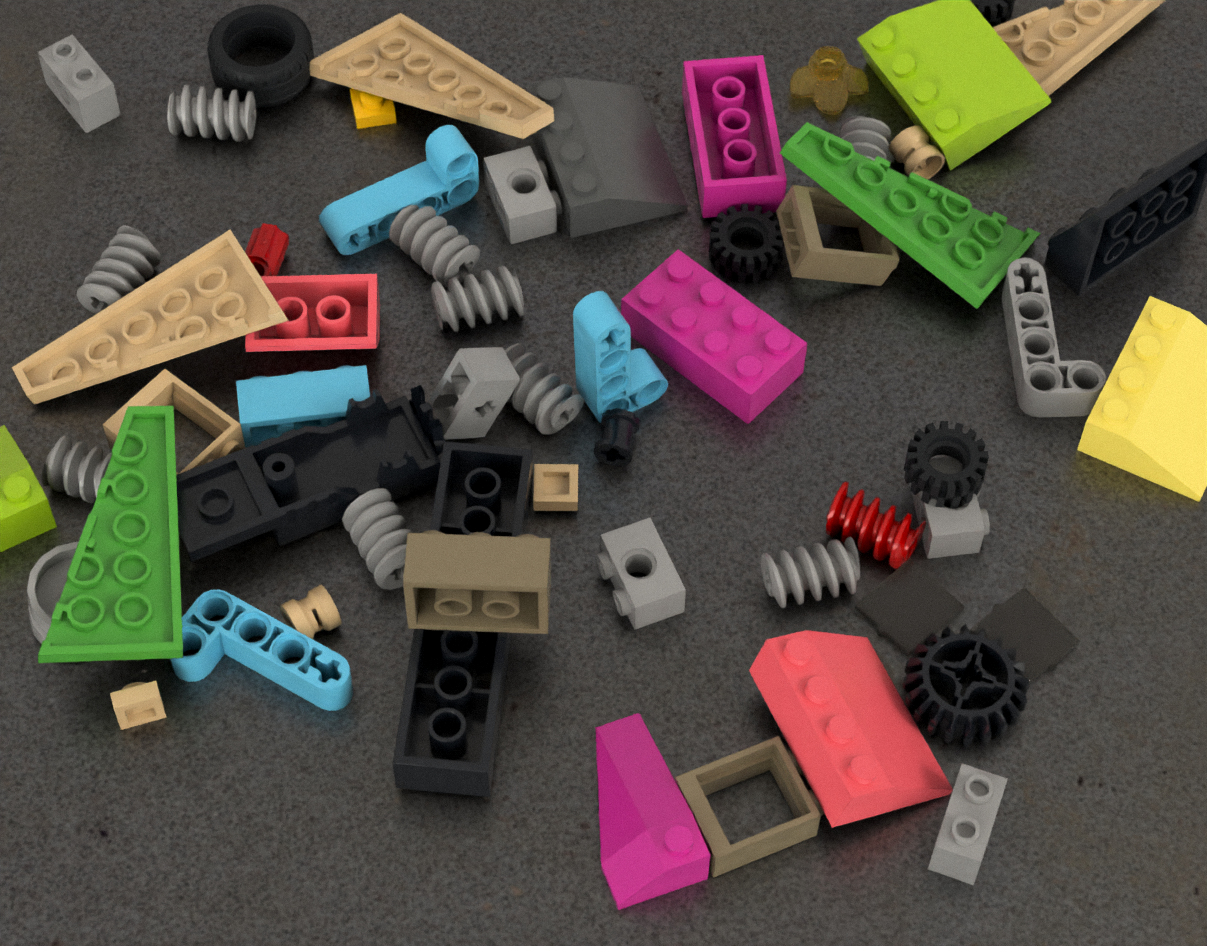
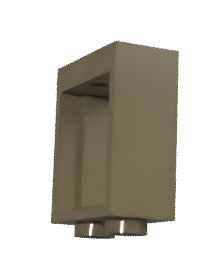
[776,185,900,286]
[675,736,823,878]

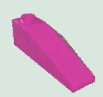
[596,713,710,910]

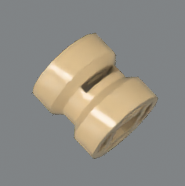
[889,126,945,179]
[280,585,342,639]

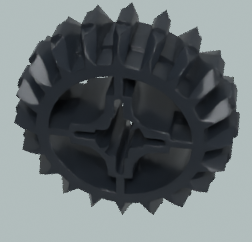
[902,624,1029,748]

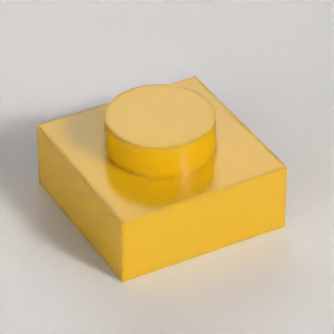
[350,88,396,129]

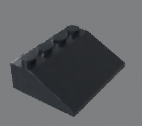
[1044,138,1207,296]

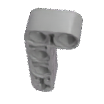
[1001,258,1106,418]

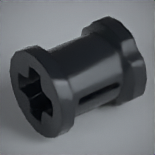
[594,408,640,466]

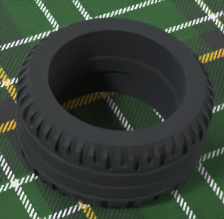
[207,4,314,108]

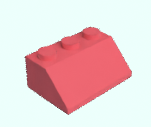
[245,274,380,352]

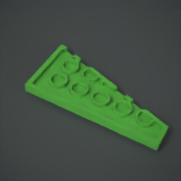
[38,406,183,663]

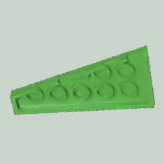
[780,122,1041,309]

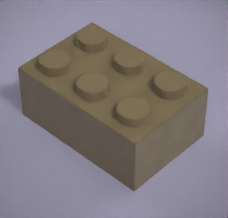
[403,530,551,634]

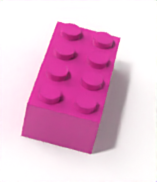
[682,55,787,218]
[621,249,807,424]

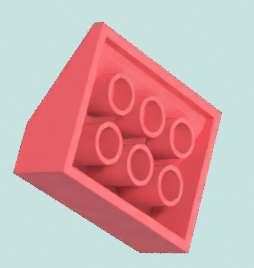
[749,630,953,828]

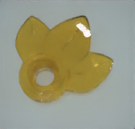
[790,46,869,115]

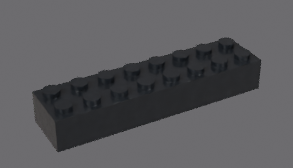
[393,441,533,797]

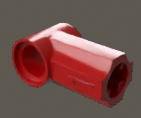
[245,223,289,276]

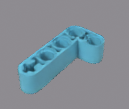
[319,125,479,255]
[573,291,668,423]
[170,589,353,711]

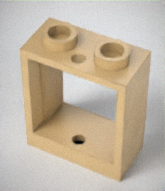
[103,369,245,475]

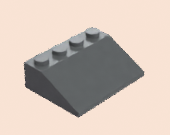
[524,77,688,238]

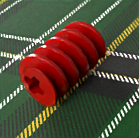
[826,481,926,569]

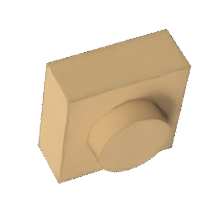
[533,464,578,511]
[110,681,167,730]

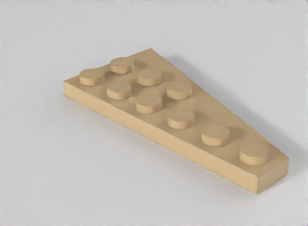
[309,13,554,139]

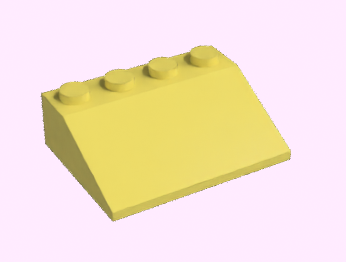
[1077,296,1207,502]

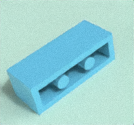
[236,365,370,448]

